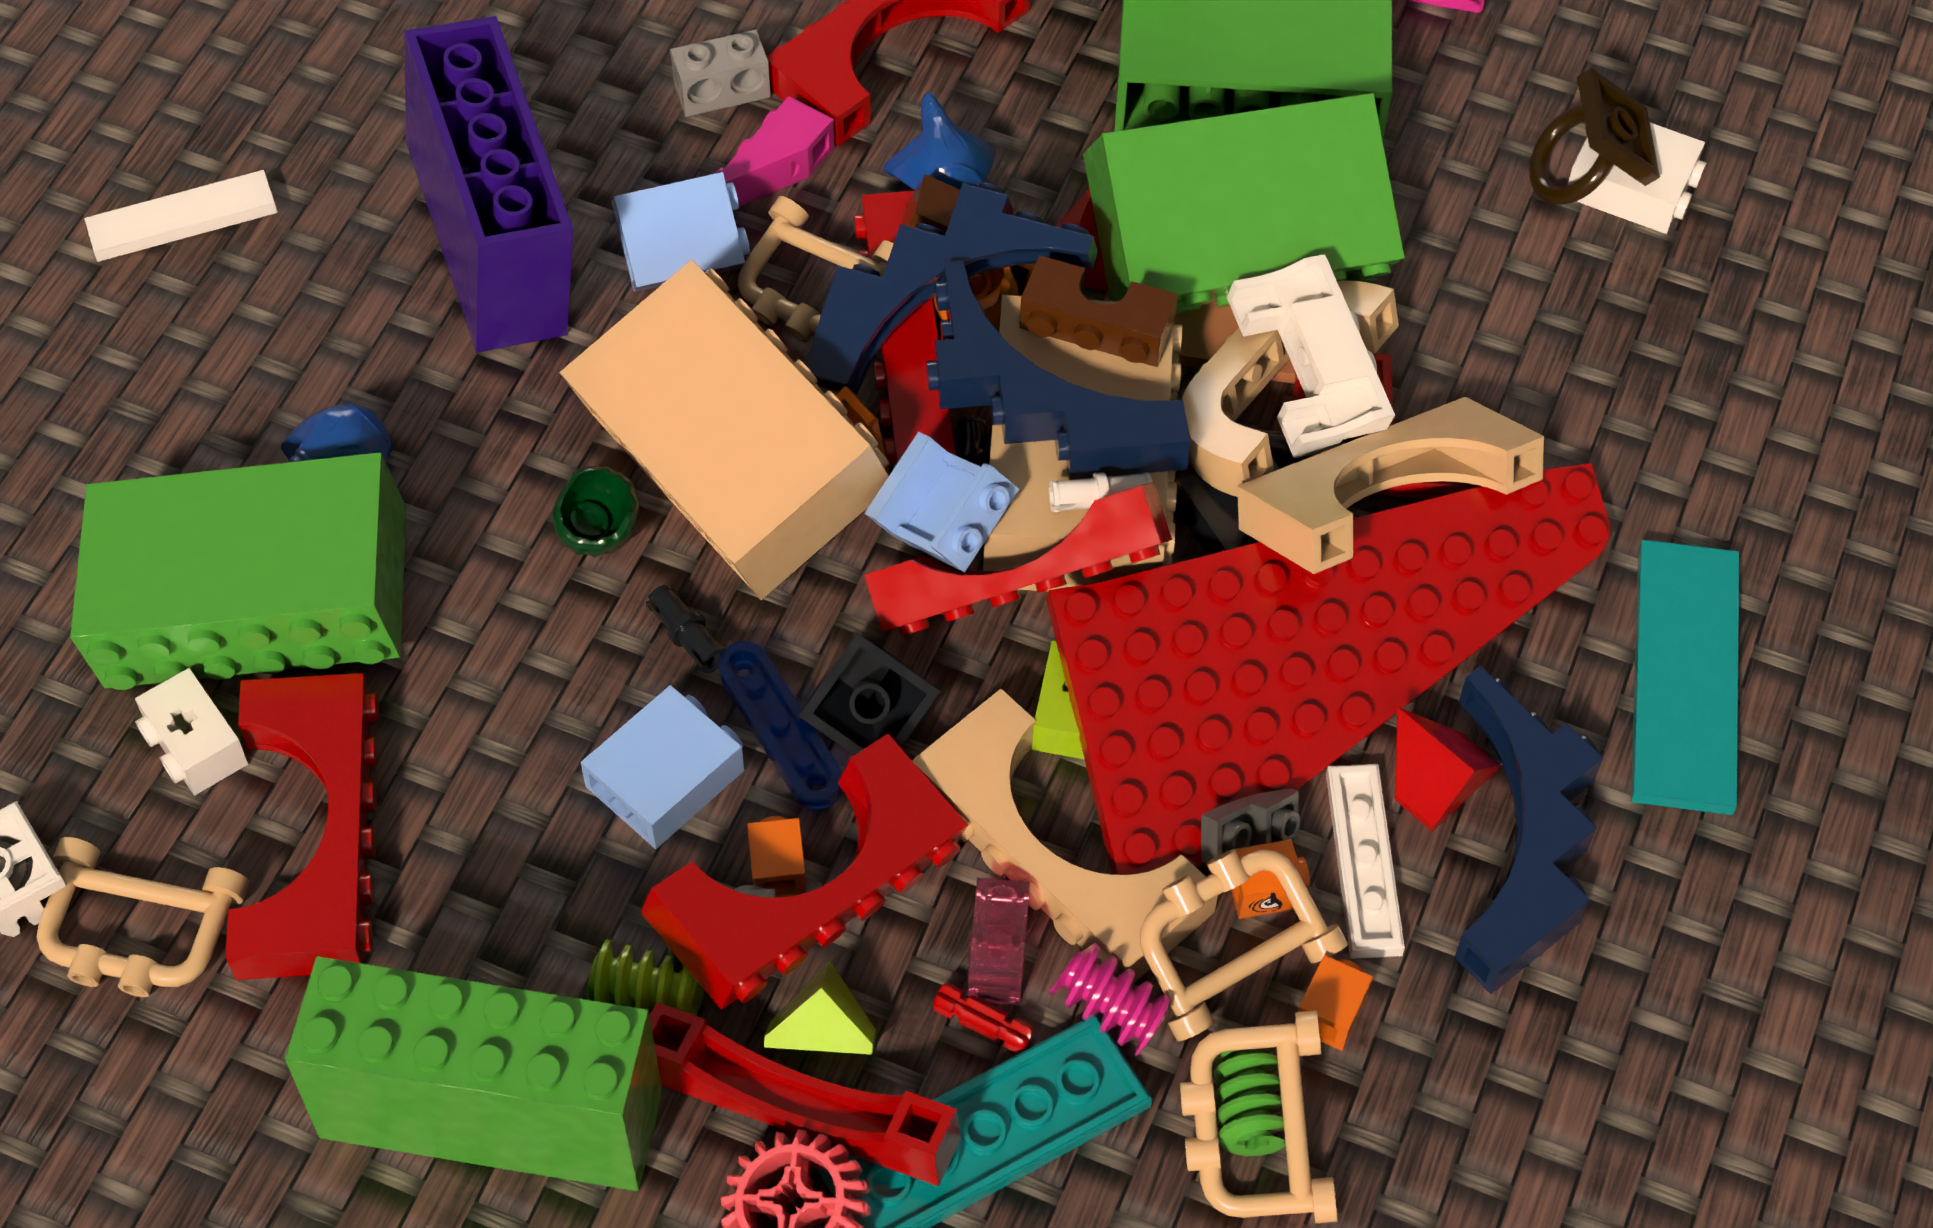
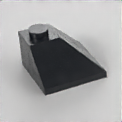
[799,629,941,755]

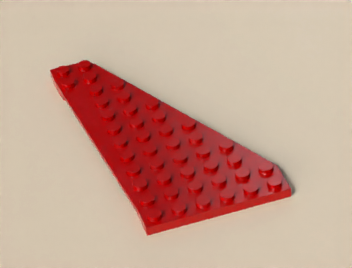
[1046,463,1610,875]

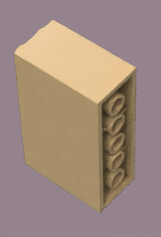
[559,259,890,600]
[983,295,1182,592]

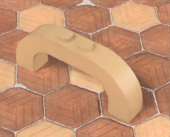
[1182,280,1399,497]

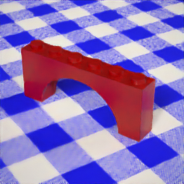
[767,0,1030,147]
[226,673,379,980]
[640,734,968,1010]

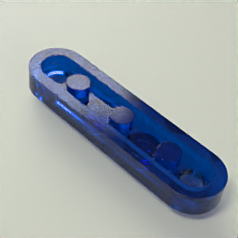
[718,641,842,810]

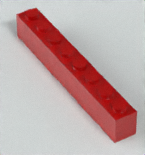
[854,190,955,467]

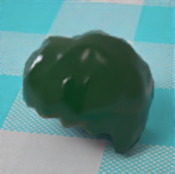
[551,466,640,557]

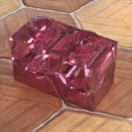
[967,878,1030,1005]

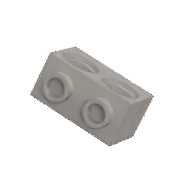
[670,30,771,117]

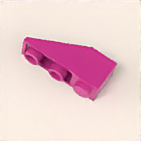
[715,96,834,207]

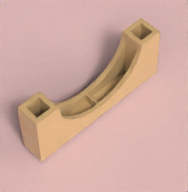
[1237,397,1544,574]
[912,689,1218,984]

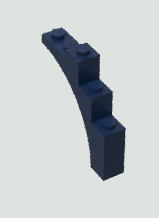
[805,182,1098,395]
[926,260,1191,480]
[1454,666,1603,994]

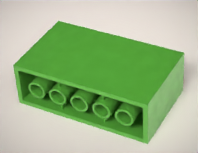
[1114,0,1392,141]
[1083,93,1405,315]
[70,452,406,690]
[285,956,663,1192]

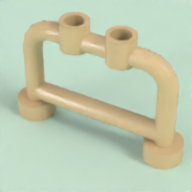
[738,196,894,342]
[37,837,250,997]
[1140,849,1348,1041]
[1180,1010,1338,1224]

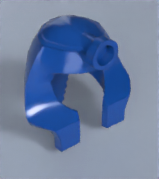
[883,92,996,190]
[281,402,393,462]

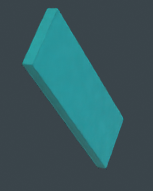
[1630,539,1739,815]
[815,1014,1152,1228]

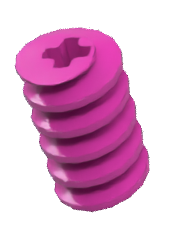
[1048,943,1170,1057]

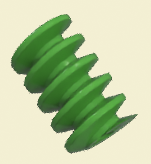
[1213,1047,1286,1157]

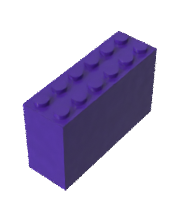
[404,16,573,353]

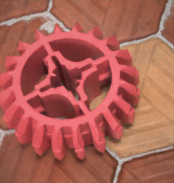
[720,1129,871,1228]

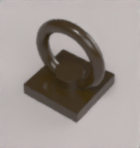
[1529,68,1660,205]

